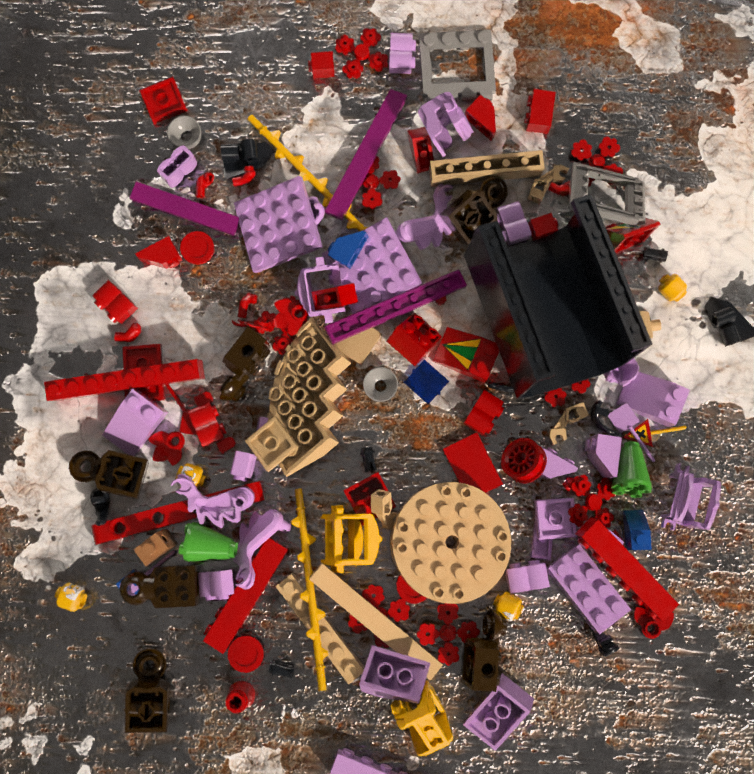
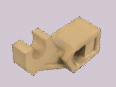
[527,165,569,204]
[548,402,589,445]
[371,489,397,530]

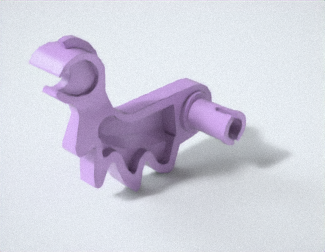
[395,184,453,250]
[171,474,255,528]
[232,509,292,590]

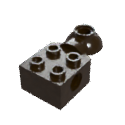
[440,177,508,245]
[219,326,271,402]
[69,450,149,500]
[119,564,200,608]
[461,608,507,692]
[125,648,170,733]

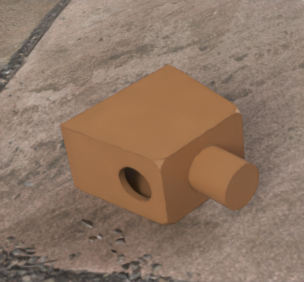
[134,529,178,567]

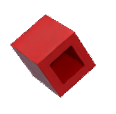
[308,51,335,79]
[528,213,559,240]

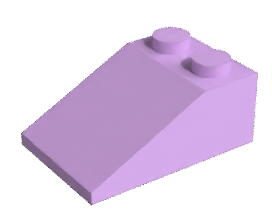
[616,372,690,427]
[102,389,168,456]
[359,645,430,704]
[463,673,534,751]

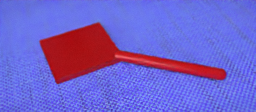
[165,384,197,435]

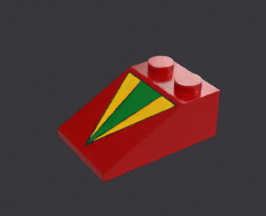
[605,218,661,253]
[433,327,499,384]

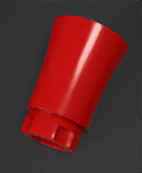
[225,681,255,713]

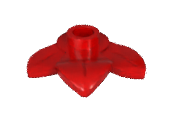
[272,299,308,336]
[232,319,269,334]
[148,431,185,466]
[634,607,674,639]

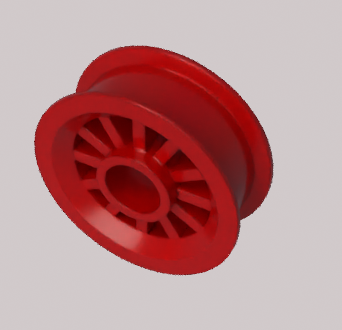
[501,438,547,484]

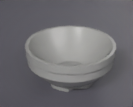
[167,116,202,149]
[363,367,398,402]

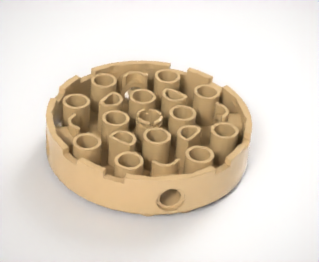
[390,482,511,604]

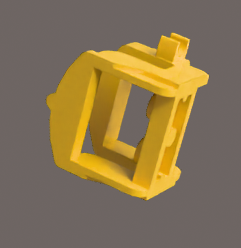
[321,505,382,573]
[390,680,453,756]

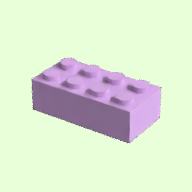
[546,544,631,635]

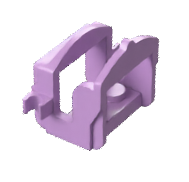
[418,92,474,157]
[295,257,346,324]
[660,463,721,530]

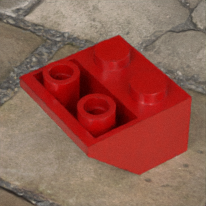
[386,313,442,366]
[343,472,396,525]

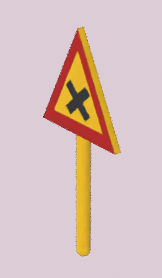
[622,419,687,447]

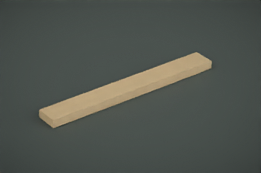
[309,563,443,681]

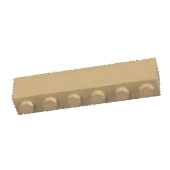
[429,150,545,187]
[276,572,365,684]

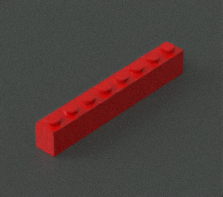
[44,359,205,401]

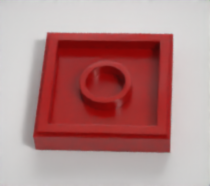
[139,77,188,124]

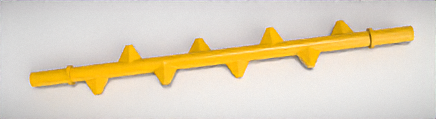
[247,114,367,231]
[291,488,328,691]

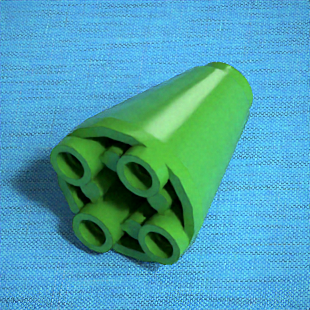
[611,442,652,498]
[179,522,238,562]

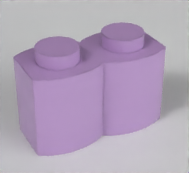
[389,33,416,74]
[157,145,197,188]
[496,201,531,246]
[230,451,257,482]
[505,559,550,593]
[198,569,234,600]

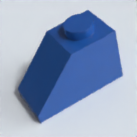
[328,231,369,269]
[623,510,652,550]

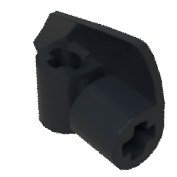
[221,139,274,180]
[704,297,754,347]

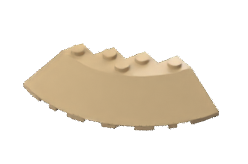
[267,317,351,477]

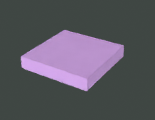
[534,498,577,540]

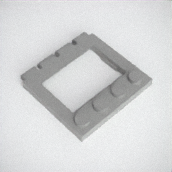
[419,30,496,102]
[568,162,645,226]

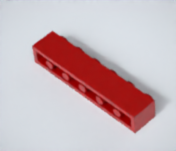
[575,517,679,622]
[203,537,289,654]

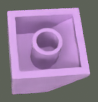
[585,434,622,479]

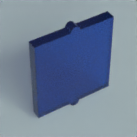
[404,359,449,405]

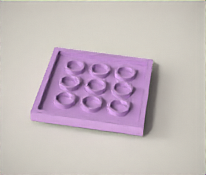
[234,176,323,273]
[322,217,423,314]

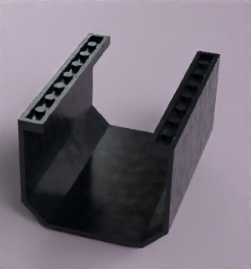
[464,194,653,399]

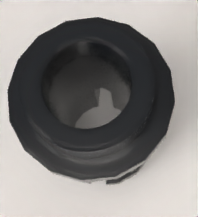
[642,247,668,263]
[360,447,377,472]
[268,660,295,679]

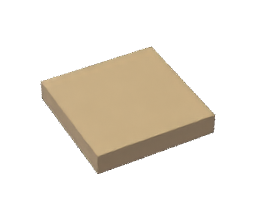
[336,314,382,366]
[245,416,299,472]

